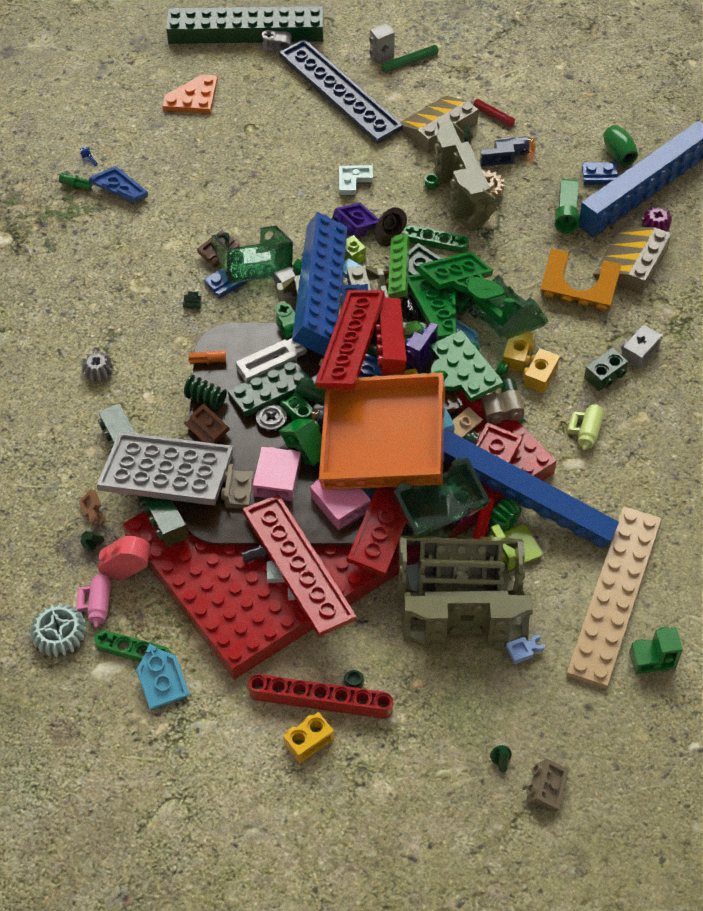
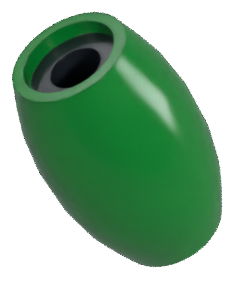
[603,125,638,166]

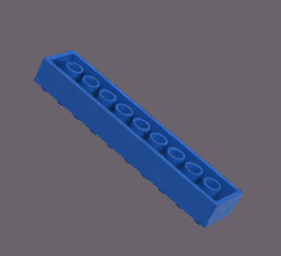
[578,120,703,237]
[292,212,347,356]

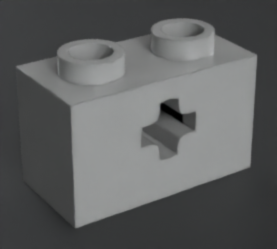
[369,23,395,63]
[621,325,662,369]

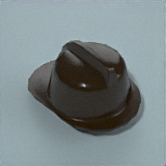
[374,207,407,246]

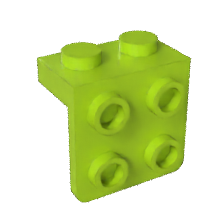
[489,524,542,571]

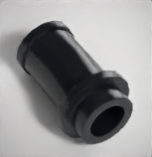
[241,544,268,564]

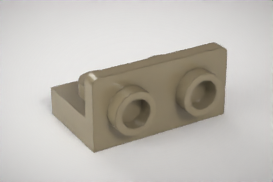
[221,464,254,509]
[526,759,569,811]

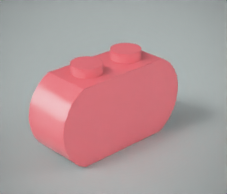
[98,536,151,580]

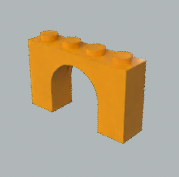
[540,248,621,310]

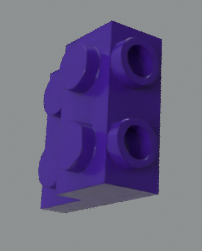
[332,202,378,238]
[405,322,438,374]

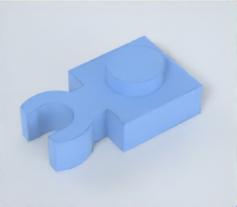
[505,635,545,665]

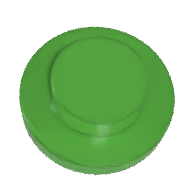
[403,321,422,337]

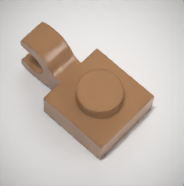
[79,489,106,525]

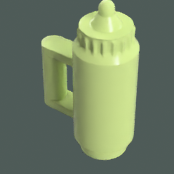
[567,404,604,450]

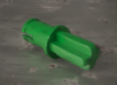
[59,172,93,190]

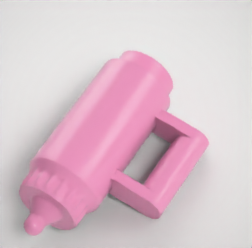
[76,574,111,628]

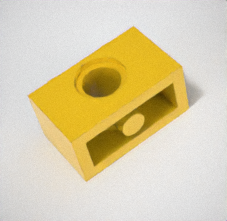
[502,329,535,373]
[522,348,560,393]

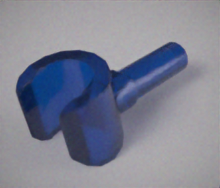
[80,147,98,166]

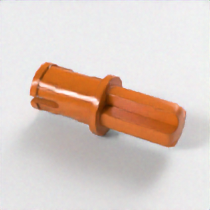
[188,350,226,365]

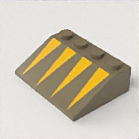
[401,96,479,153]
[593,227,671,294]

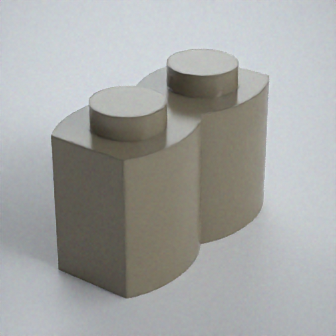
[481,390,524,424]

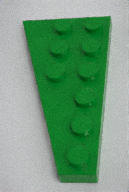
[408,274,456,341]

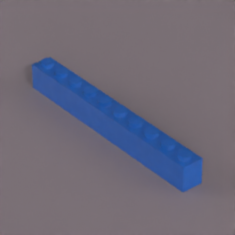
[443,428,619,548]

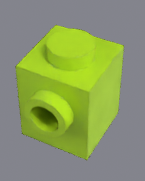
[344,235,366,264]

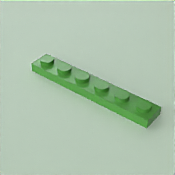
[388,234,410,298]

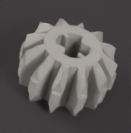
[81,351,113,382]

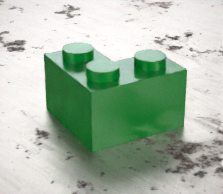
[279,419,322,466]
[629,627,683,674]

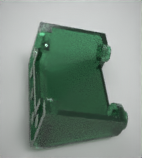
[466,275,549,339]

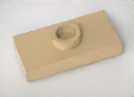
[452,407,483,438]

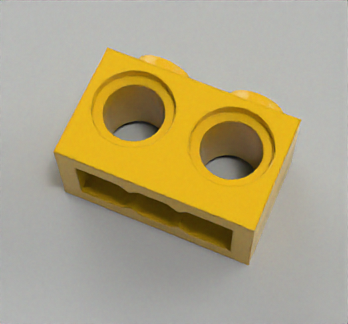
[284,712,334,764]

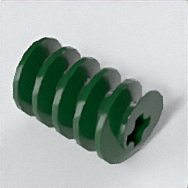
[184,374,227,410]

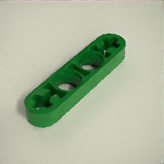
[403,225,469,253]
[94,630,171,662]

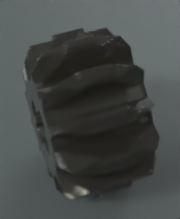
[401,295,424,323]

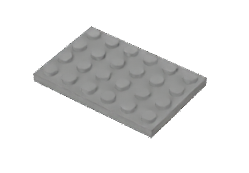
[97,432,233,506]

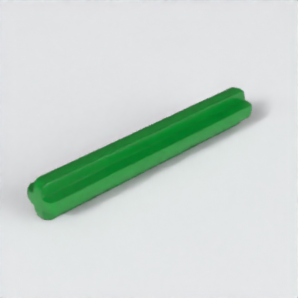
[381,45,439,72]

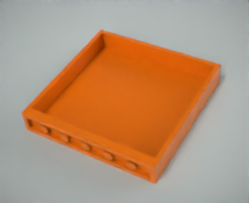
[319,372,445,490]

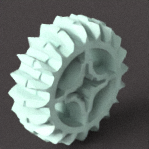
[30,602,87,657]

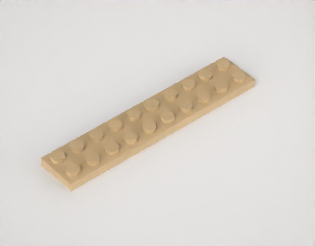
[566,506,661,689]

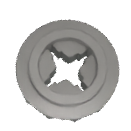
[256,404,287,431]

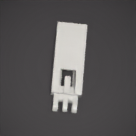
[236,339,307,382]

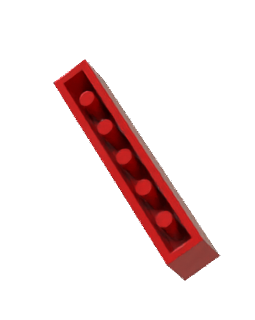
[375,297,407,375]

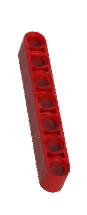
[248,674,393,719]

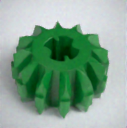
[489,498,521,532]

